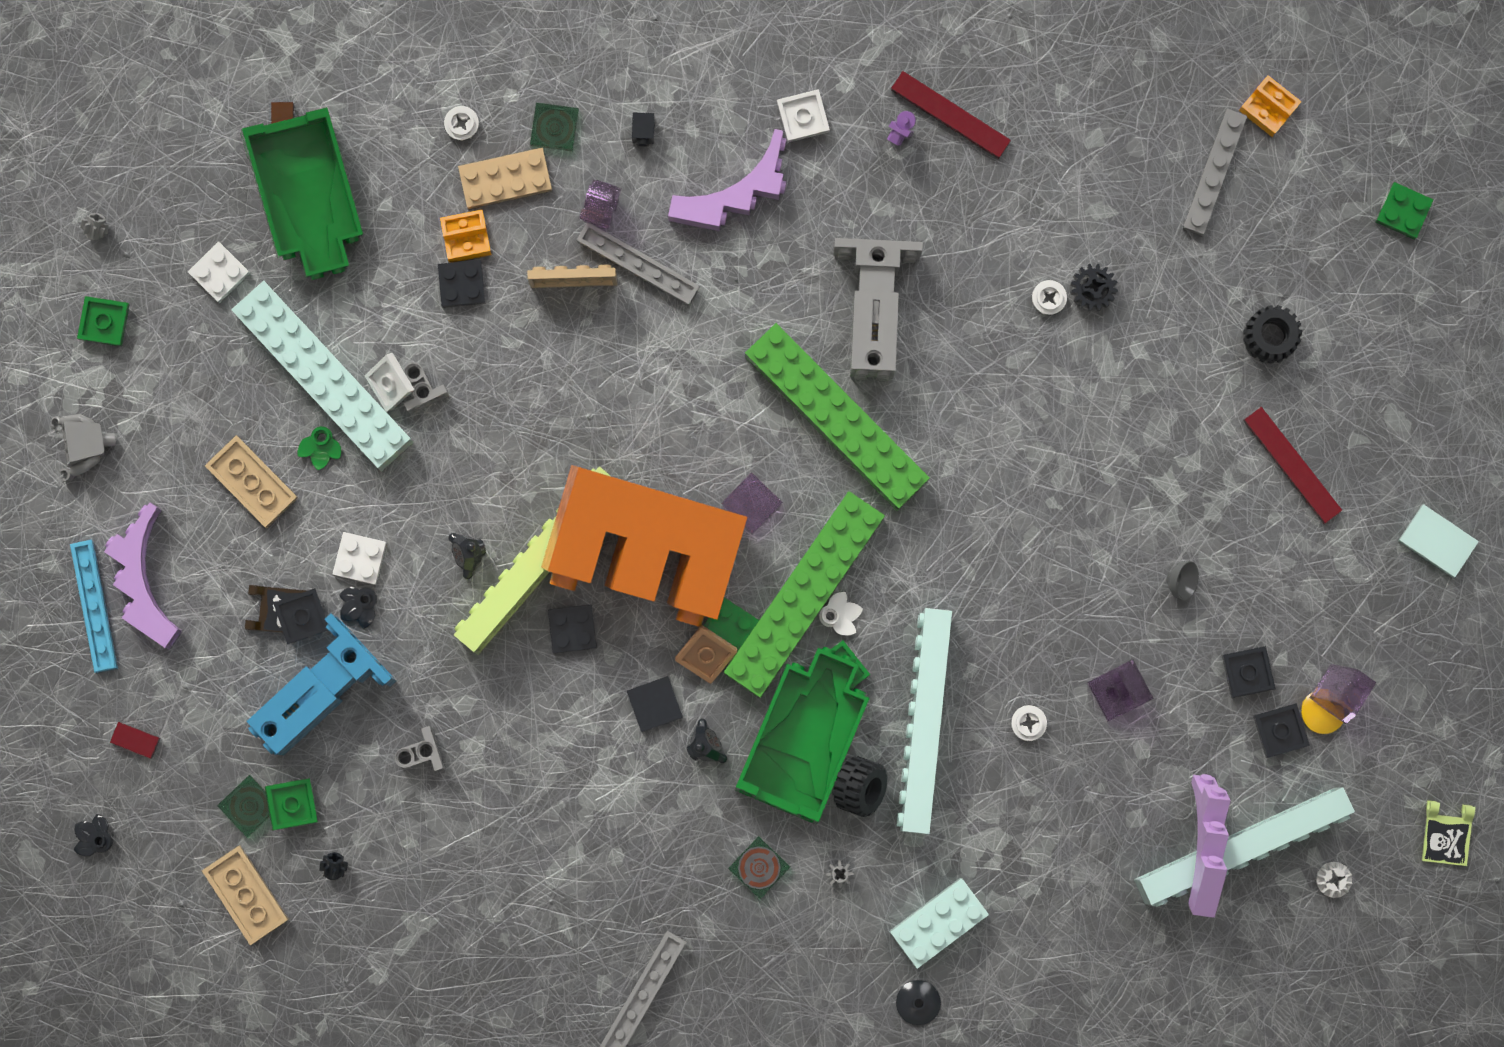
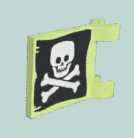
[1422,800,1475,866]

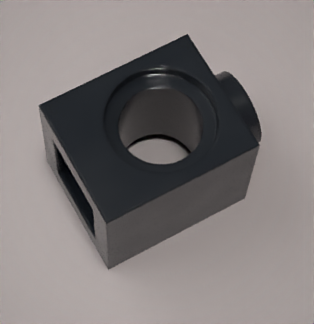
[632,112,655,147]

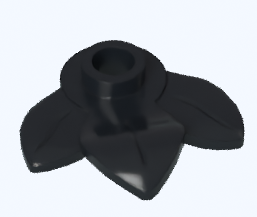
[339,587,377,629]
[74,814,113,856]

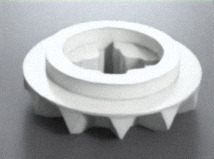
[444,106,479,141]
[1032,280,1067,315]
[1011,705,1047,741]
[1316,862,1353,898]

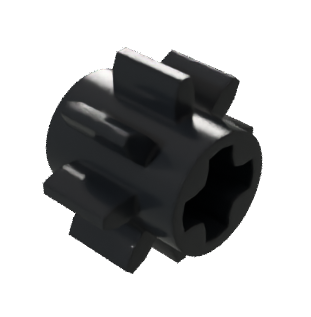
[319,852,348,880]

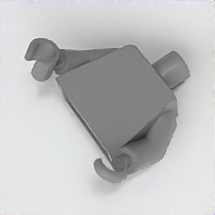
[50,414,116,482]

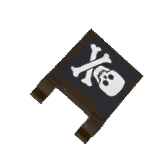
[245,585,307,633]

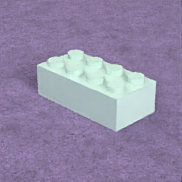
[889,878,989,969]

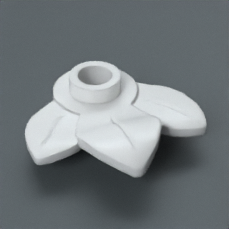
[819,592,863,635]

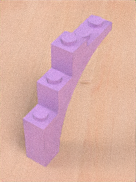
[668,129,787,231]
[104,503,182,649]
[1188,774,1231,918]

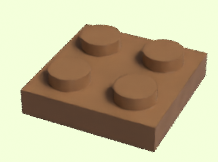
[675,625,737,684]

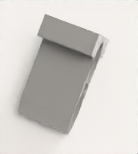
[404,363,449,414]
[395,726,445,772]

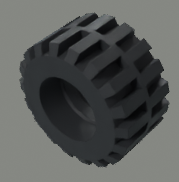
[1243,305,1302,363]
[833,756,888,817]

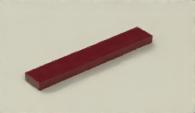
[891,71,1011,159]
[1243,407,1342,524]

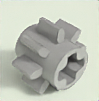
[80,213,109,240]
[826,860,854,888]

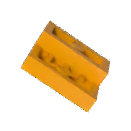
[1239,75,1301,137]
[440,210,492,263]

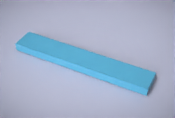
[70,540,118,673]

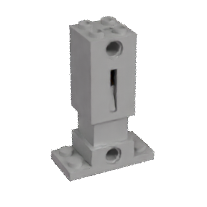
[833,238,923,381]

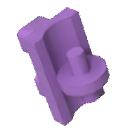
[887,111,916,146]

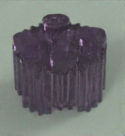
[579,179,622,229]

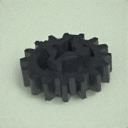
[1070,264,1118,311]

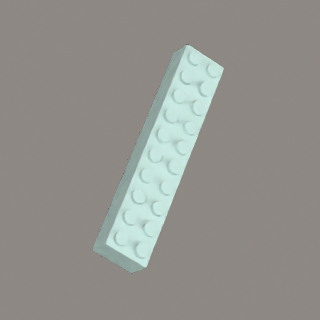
[231,281,414,472]
[896,608,952,834]
[1134,787,1355,907]

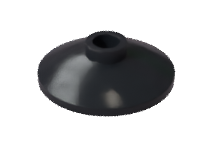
[896,980,941,1025]

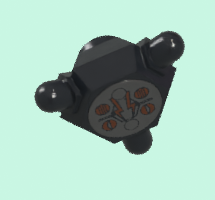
[448,533,486,579]
[687,719,727,763]

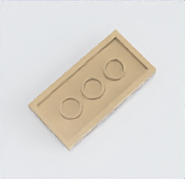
[458,148,552,209]
[527,265,618,288]
[205,435,298,528]
[202,845,289,945]

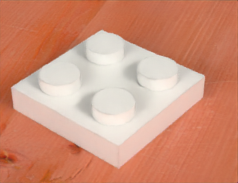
[777,89,830,143]
[188,242,250,303]
[364,353,414,412]
[333,532,387,585]

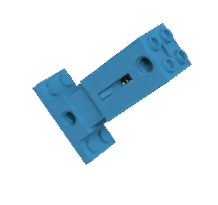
[246,613,397,756]

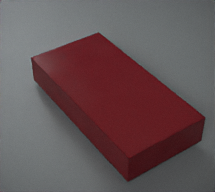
[110,722,161,759]

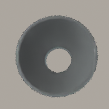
[1166,561,1199,601]

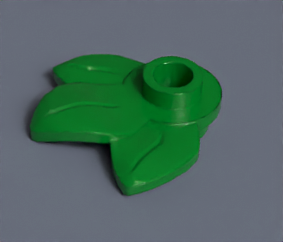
[297,426,341,470]

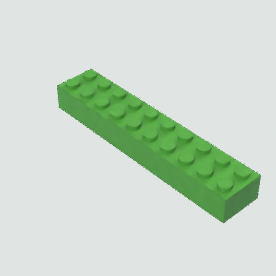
[745,323,930,511]
[724,491,885,698]

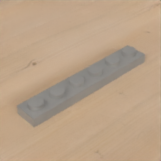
[1182,109,1247,236]
[577,222,700,306]
[600,930,686,1047]

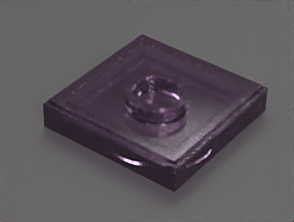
[721,472,783,535]

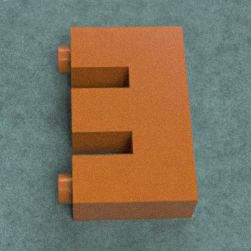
[541,465,747,627]

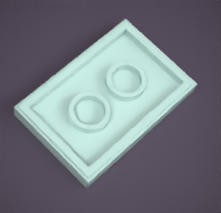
[1398,504,1479,578]

